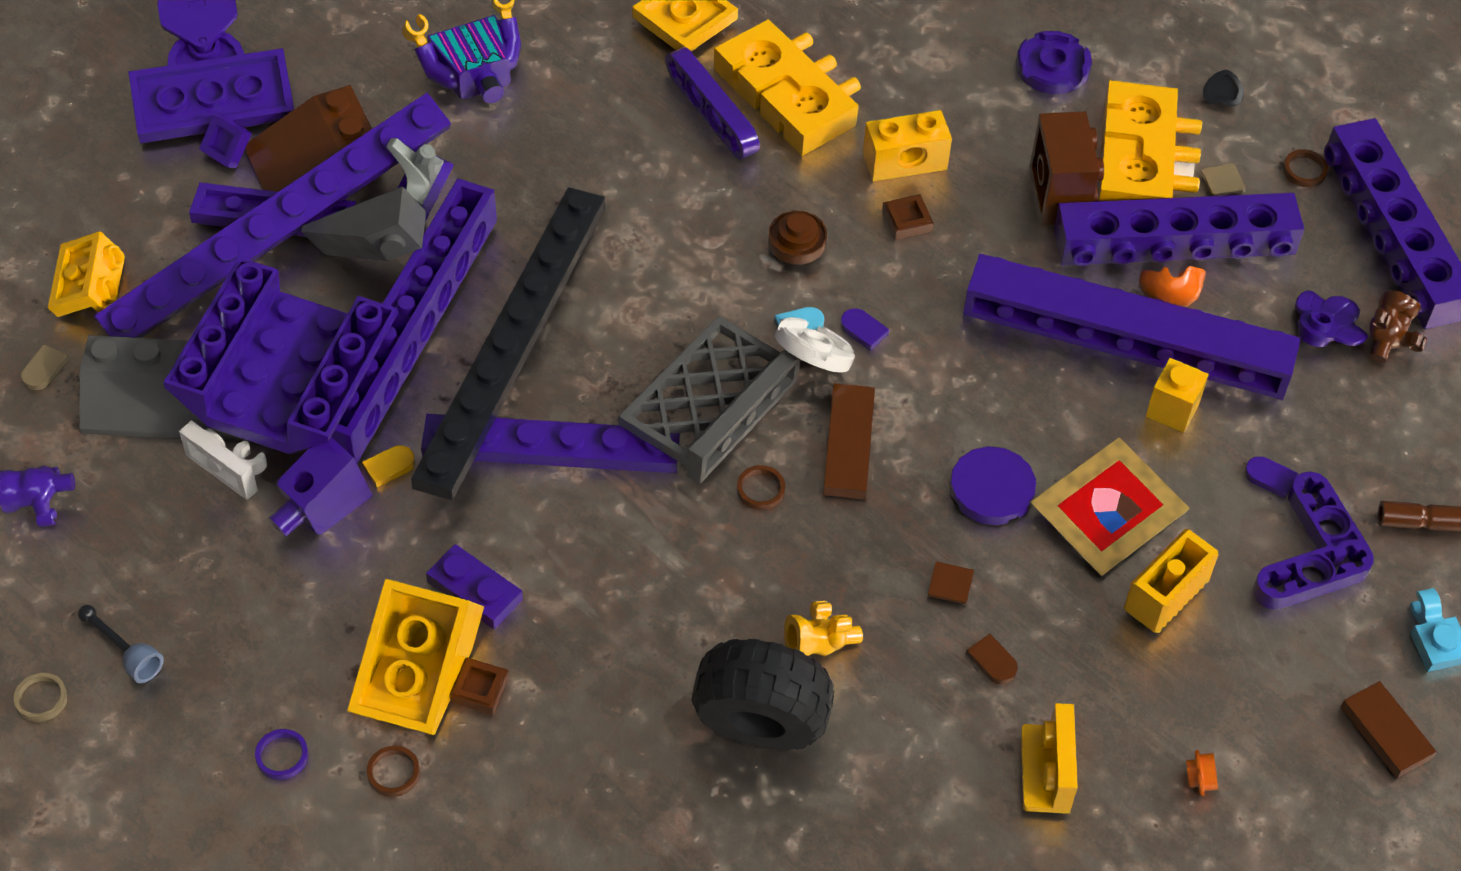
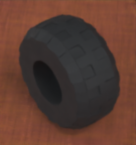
[691,639,835,751]

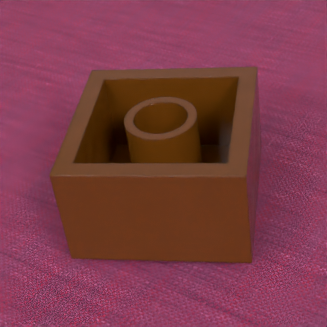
[1029,111,1104,226]

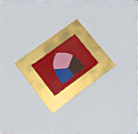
[1030,437,1190,576]

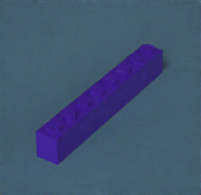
[963,253,1301,400]

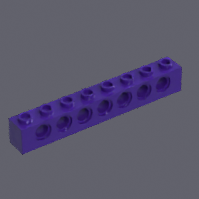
[331,178,497,463]

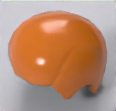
[1139,266,1206,307]

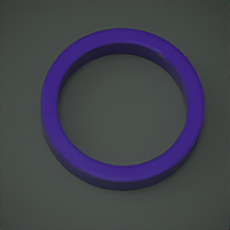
[255,729,309,780]

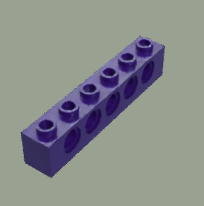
[1324,118,1461,330]
[1054,193,1305,266]

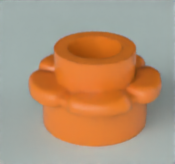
[1186,750,1218,796]

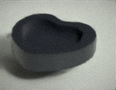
[1203,70,1244,107]

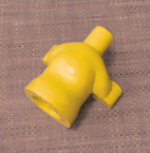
[784,600,863,656]

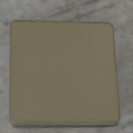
[1201,163,1246,196]

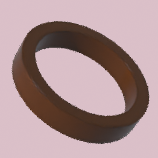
[1283,149,1328,187]
[737,465,785,510]
[367,745,420,797]

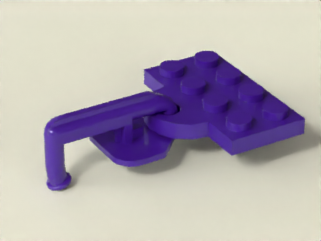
[128,0,294,143]

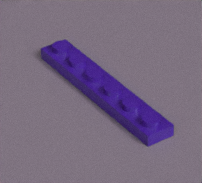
[421,413,680,473]

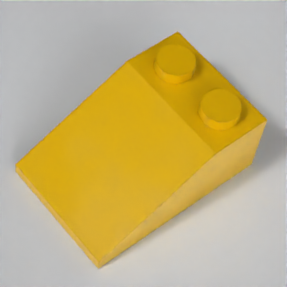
[347,578,484,735]

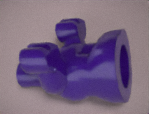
[0,465,75,527]

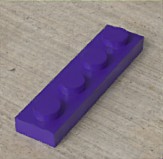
[189,182,356,237]

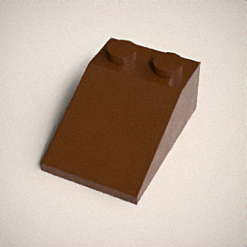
[244,85,372,192]

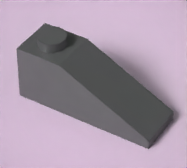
[301,187,426,261]

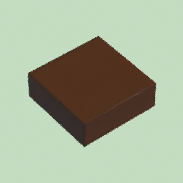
[882,194,934,240]
[449,657,509,715]

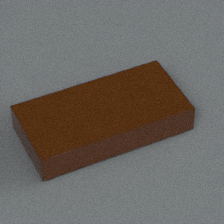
[1340,681,1437,779]

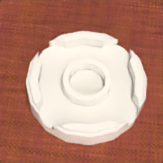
[774,317,855,373]

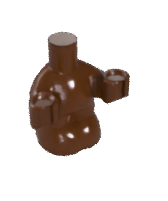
[1369,291,1428,363]

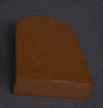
[966,634,1018,685]

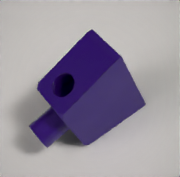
[268,437,373,537]

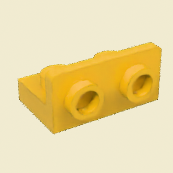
[48,231,125,317]
[1021,703,1078,814]

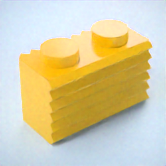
[1123,529,1218,633]

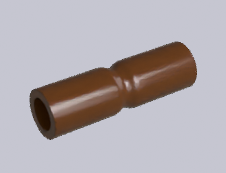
[1377,501,1461,532]

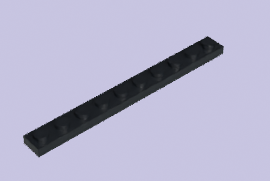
[411,187,605,501]

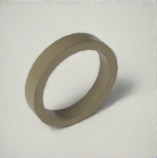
[13,672,68,722]

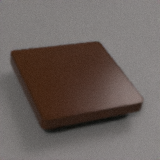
[928,561,974,604]

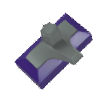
[387,138,454,222]

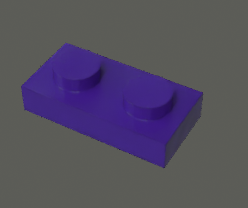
[426,544,523,629]

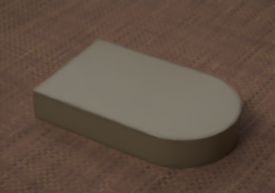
[21,345,69,390]

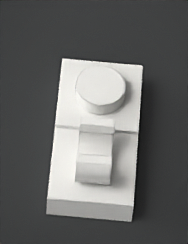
[179,420,267,500]

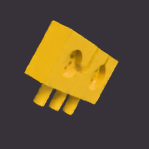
[714,19,861,156]
[1098,80,1202,201]

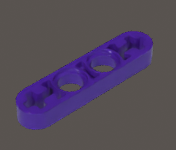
[665,47,760,160]

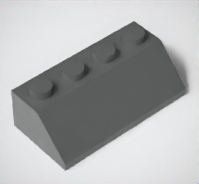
[79,335,251,443]

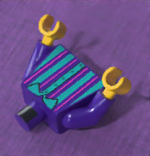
[402,0,521,103]

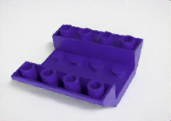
[163,257,398,454]

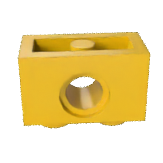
[863,110,952,182]

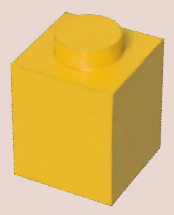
[1145,358,1209,433]

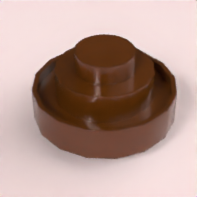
[768,210,827,265]

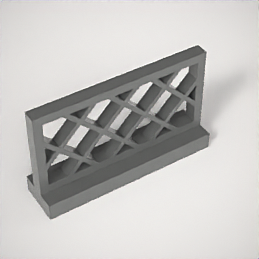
[618,316,800,484]

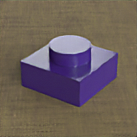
[199,114,252,168]

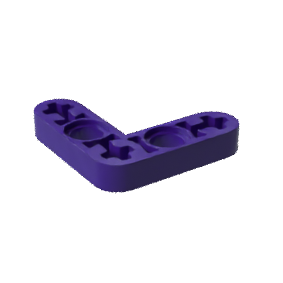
[1253,471,1374,610]

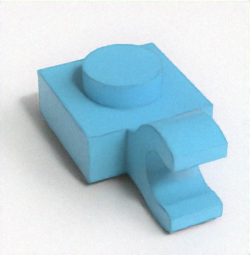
[1410,588,1461,672]

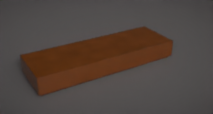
[823,383,875,499]

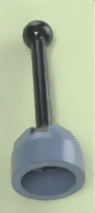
[78,605,164,683]

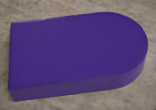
[841,308,890,351]
[1245,456,1298,499]

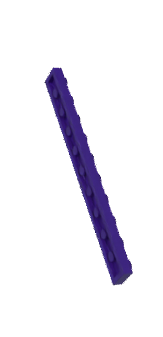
[94,93,451,338]

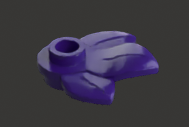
[1295,290,1369,347]

